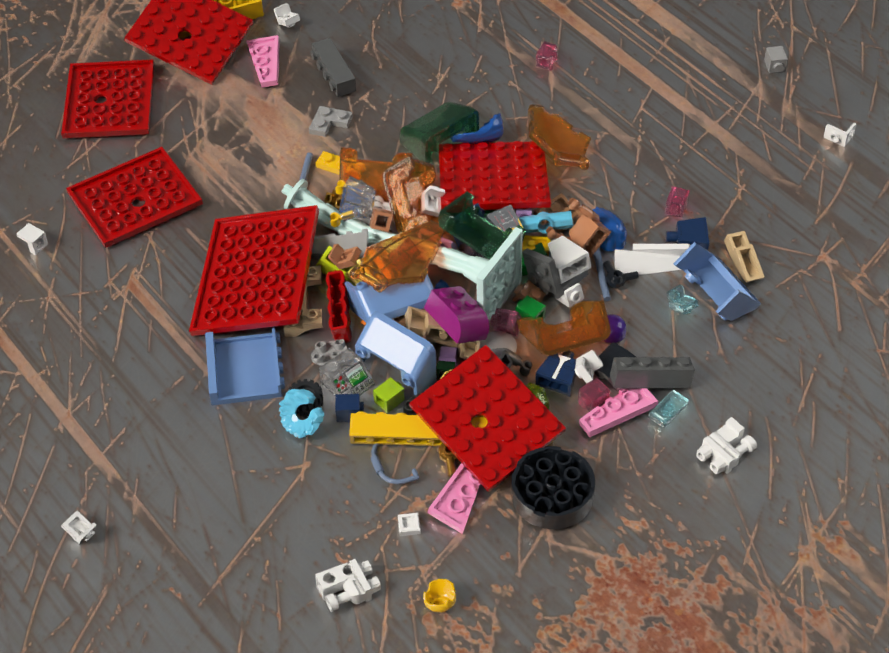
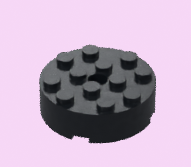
[511,446,595,530]

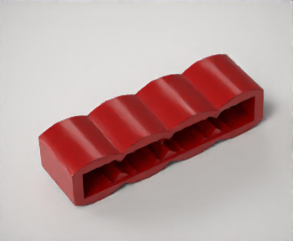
[326,270,352,343]

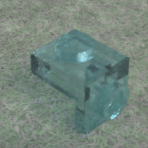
[666,285,699,314]

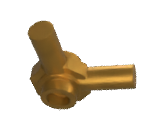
[438,443,457,477]

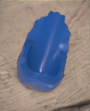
[450,113,504,144]
[592,207,627,252]

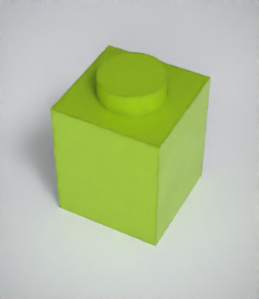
[373,377,405,414]

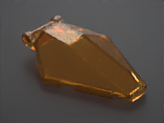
[528,104,591,170]
[350,220,446,293]

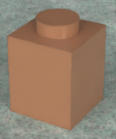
[369,207,393,232]

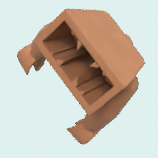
[546,198,611,258]

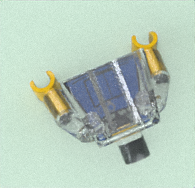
[330,176,384,227]

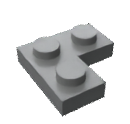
[309,106,353,137]

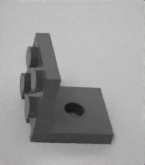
[522,248,588,299]

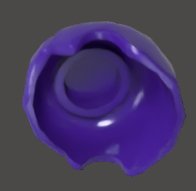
[597,314,626,343]

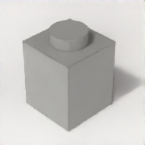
[764,46,788,73]

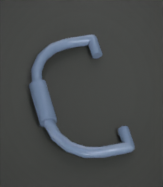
[370,444,419,485]

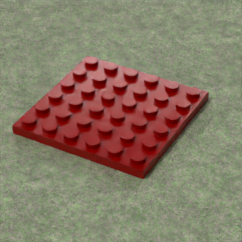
[439,140,551,211]

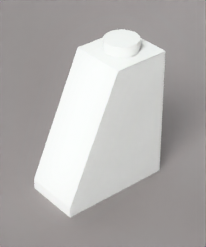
[548,236,591,284]

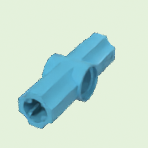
[518,211,573,234]

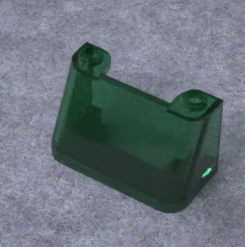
[399,102,479,165]
[438,191,526,260]

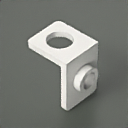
[824,123,856,147]

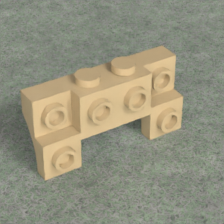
[284,265,322,337]
[405,306,480,360]

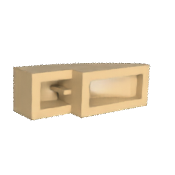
[724,231,765,283]

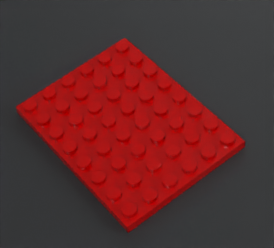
[189,205,319,336]

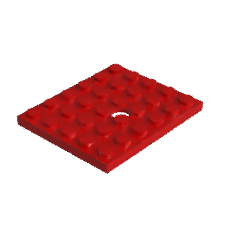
[124,0,253,85]
[61,59,154,138]
[66,147,203,248]
[409,345,566,492]

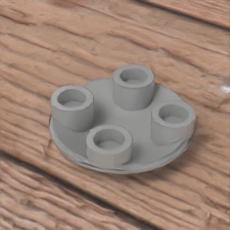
[480,331,517,353]
[311,339,349,365]

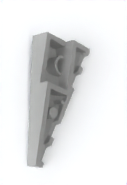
[311,229,369,260]

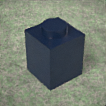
[335,394,364,422]

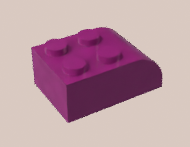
[424,286,489,344]

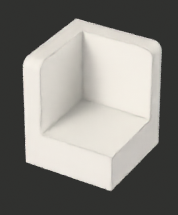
[17,223,48,255]

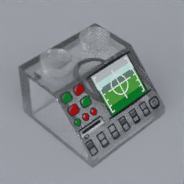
[319,348,375,396]

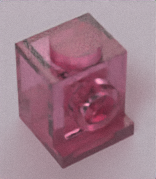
[536,41,558,71]
[490,308,522,337]

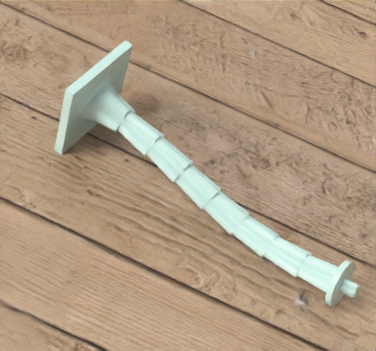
[281,179,522,323]

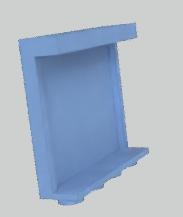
[205,326,285,406]

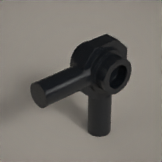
[603,261,639,288]

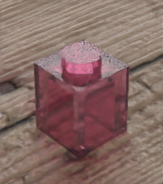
[665,186,690,218]
[578,377,610,412]

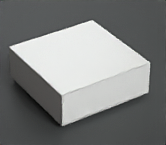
[398,513,421,536]

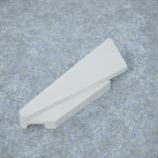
[614,244,691,275]

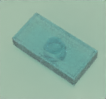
[648,390,689,428]

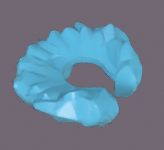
[279,389,324,438]

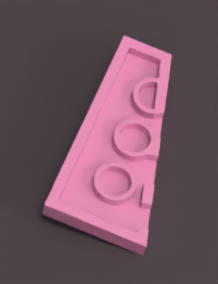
[246,35,280,88]
[579,388,658,437]
[427,463,480,534]

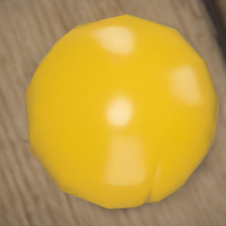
[423,579,456,613]

